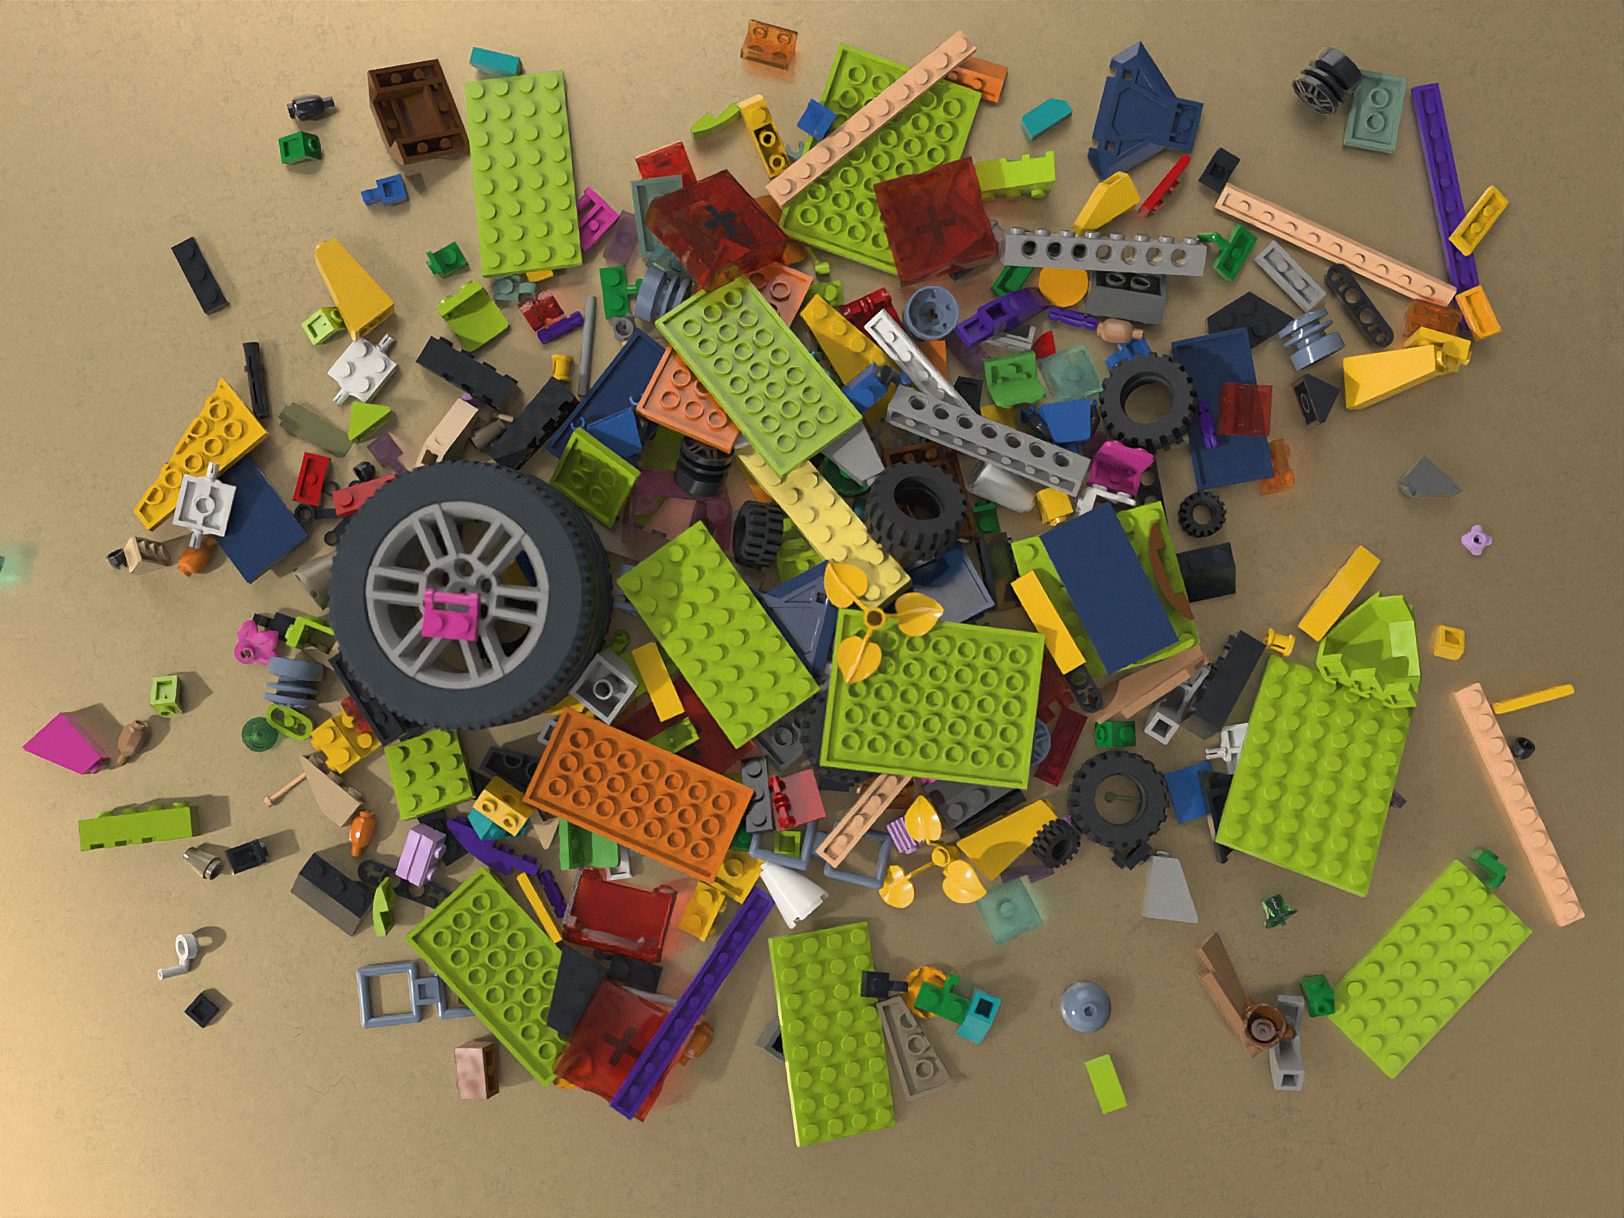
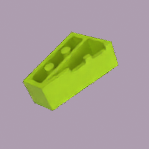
[973,150,1056,201]

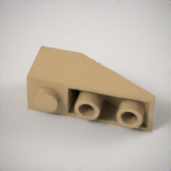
[415,398,480,467]
[124,536,169,575]
[299,754,366,828]

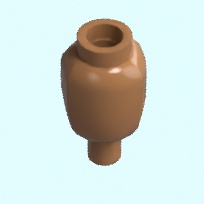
[1097,318,1145,343]
[116,719,148,765]

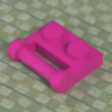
[577,187,621,254]
[422,588,481,641]

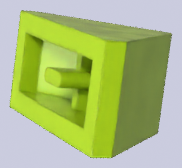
[348,402,396,444]

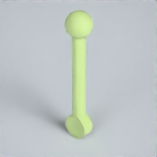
[1105,791,1141,803]

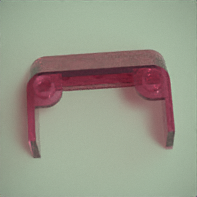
[621,467,732,552]

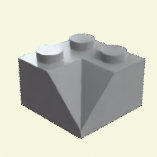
[569,648,639,725]

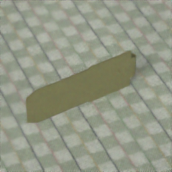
[278,402,353,458]

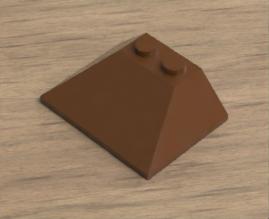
[367,59,470,165]
[881,441,978,540]

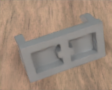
[983,323,1036,352]

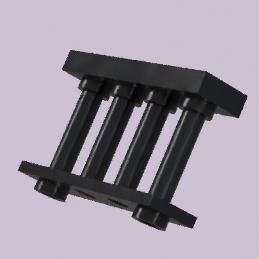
[328,652,423,748]

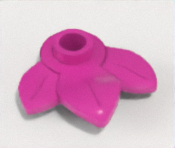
[234,619,281,665]

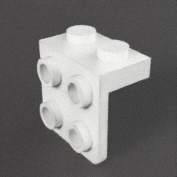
[1071,484,1137,519]

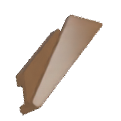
[1087,645,1211,724]
[1192,933,1267,1058]

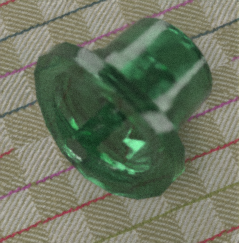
[241,717,278,753]
[1261,894,1298,929]

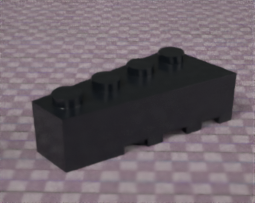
[416,336,522,415]
[487,376,580,471]
[1180,630,1267,740]
[478,746,541,794]

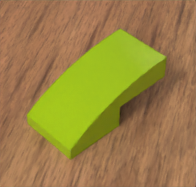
[690,103,741,140]
[774,830,827,857]
[373,877,397,937]
[1085,1054,1128,1115]

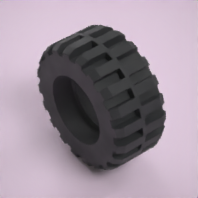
[1098,352,1199,454]
[864,461,968,562]
[799,690,881,783]
[1067,751,1170,849]

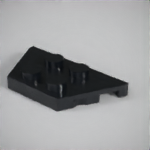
[1205,291,1294,349]
[1197,769,1234,864]

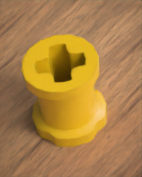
[549,354,574,384]
[1263,628,1295,657]

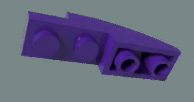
[955,286,1050,349]
[446,815,543,876]

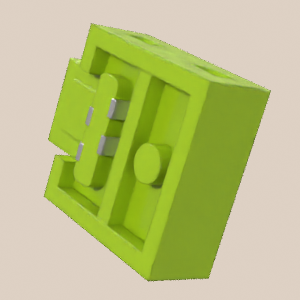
[776,518,824,584]

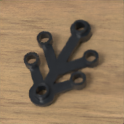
[294,480,362,547]

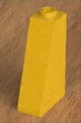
[314,237,395,342]
[1343,345,1446,411]
[955,798,1058,882]

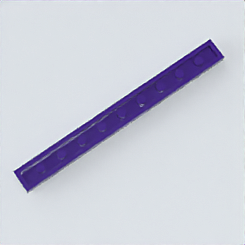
[1411,83,1480,333]
[608,886,775,1121]

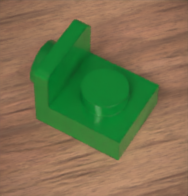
[278,131,321,165]
[426,241,469,279]
[971,500,1001,538]

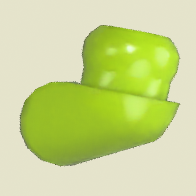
[602,629,630,656]

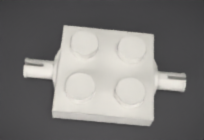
[328,334,399,406]
[172,462,237,549]
[1206,722,1249,774]

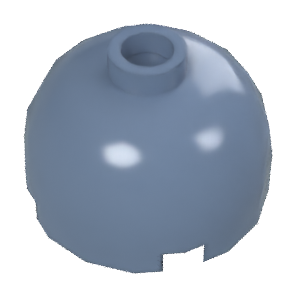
[1059,980,1112,1033]

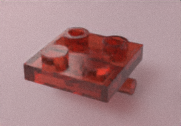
[634,139,699,194]
[1217,383,1273,437]

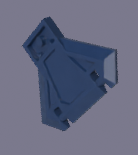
[1087,41,1204,181]
[748,559,840,687]

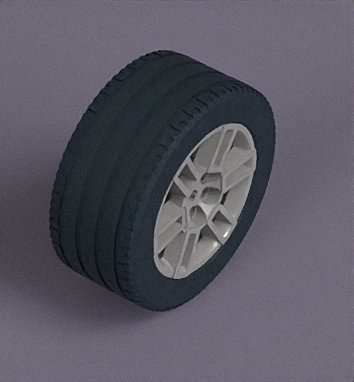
[327,460,614,731]

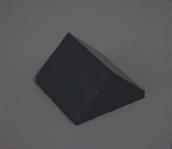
[1291,374,1341,431]

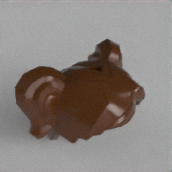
[1242,998,1297,1049]

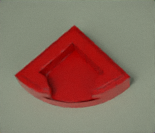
[1032,331,1057,360]

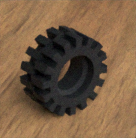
[1178,491,1227,538]
[1031,819,1081,869]

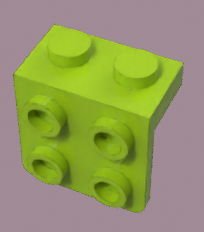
[436,279,509,353]
[285,614,335,650]

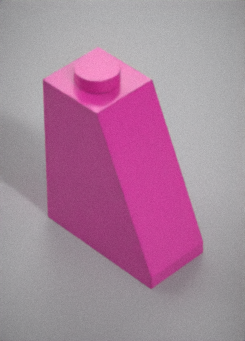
[23,712,110,775]

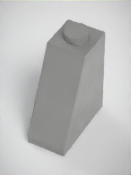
[820,422,884,487]
[1143,850,1198,924]

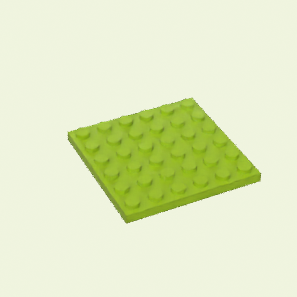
[1011,500,1201,689]

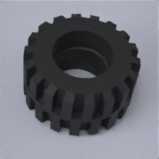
[732,500,784,568]

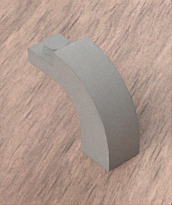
[1144,664,1210,745]
[1269,995,1305,1091]

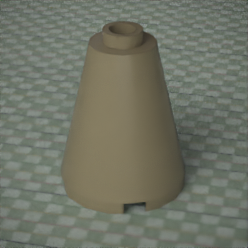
[292,550,337,611]

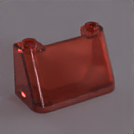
[562,867,678,963]

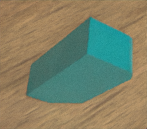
[469,47,522,77]
[1020,98,1073,141]

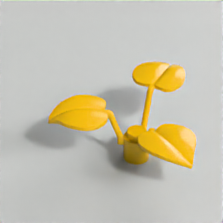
[824,562,944,683]
[879,794,988,908]

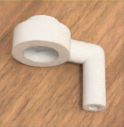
[158,933,200,980]

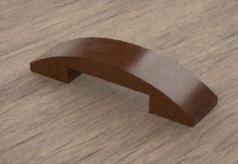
[1148,520,1195,621]

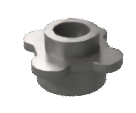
[611,313,638,341]

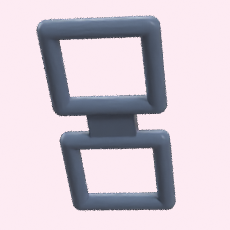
[749,819,893,890]
[356,961,476,1029]

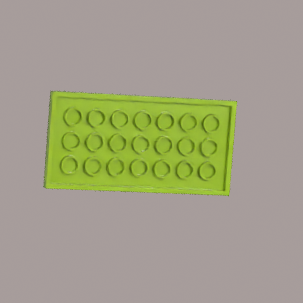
[464,70,584,278]
[655,266,863,480]
[616,520,821,749]
[1325,859,1533,1080]
[404,866,621,1088]
[768,921,896,1147]

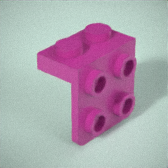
[1086,441,1154,499]

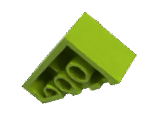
[78,802,201,851]

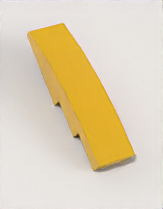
[1298,545,1381,642]
[1011,570,1086,675]

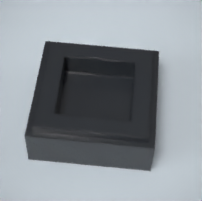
[184,991,222,1028]

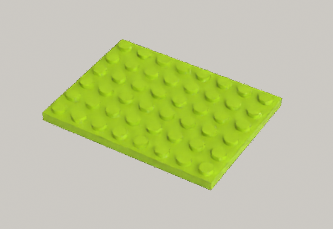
[776,42,982,283]
[819,608,1045,790]
[1215,654,1414,897]

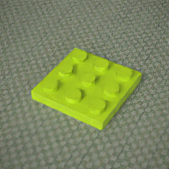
[549,427,641,528]
[384,729,476,822]

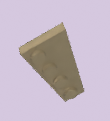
[876,994,956,1103]

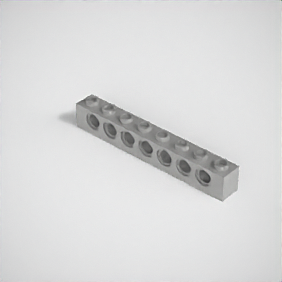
[1000,227,1207,276]
[885,384,1091,497]

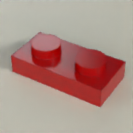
[293,452,331,507]

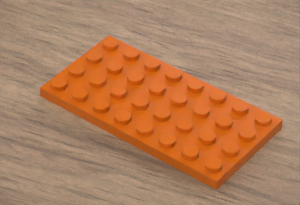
[635,240,814,454]
[522,706,754,885]

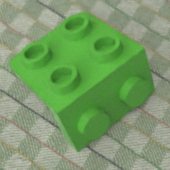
[984,350,1046,408]
[558,818,621,870]

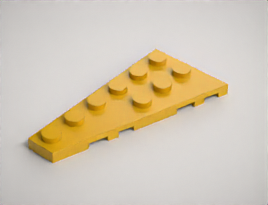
[799,294,922,451]
[133,377,270,532]

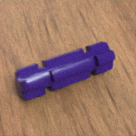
[1048,305,1098,331]
[537,311,584,344]
[1197,399,1220,449]
[538,870,570,919]

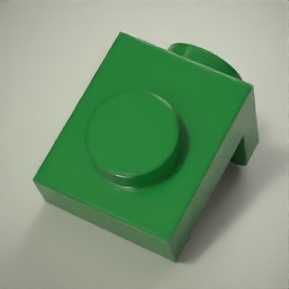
[1095,721,1136,747]
[1469,849,1508,890]
[1299,975,1335,1018]

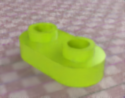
[266,703,315,741]

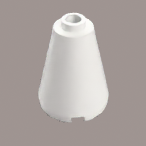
[965,460,1037,513]
[760,861,829,929]

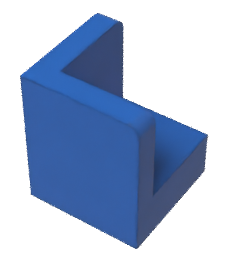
[797,98,837,142]

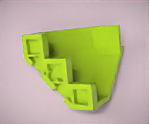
[1316,590,1422,709]

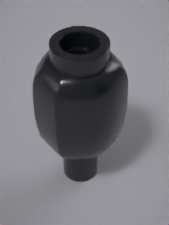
[287,94,335,122]

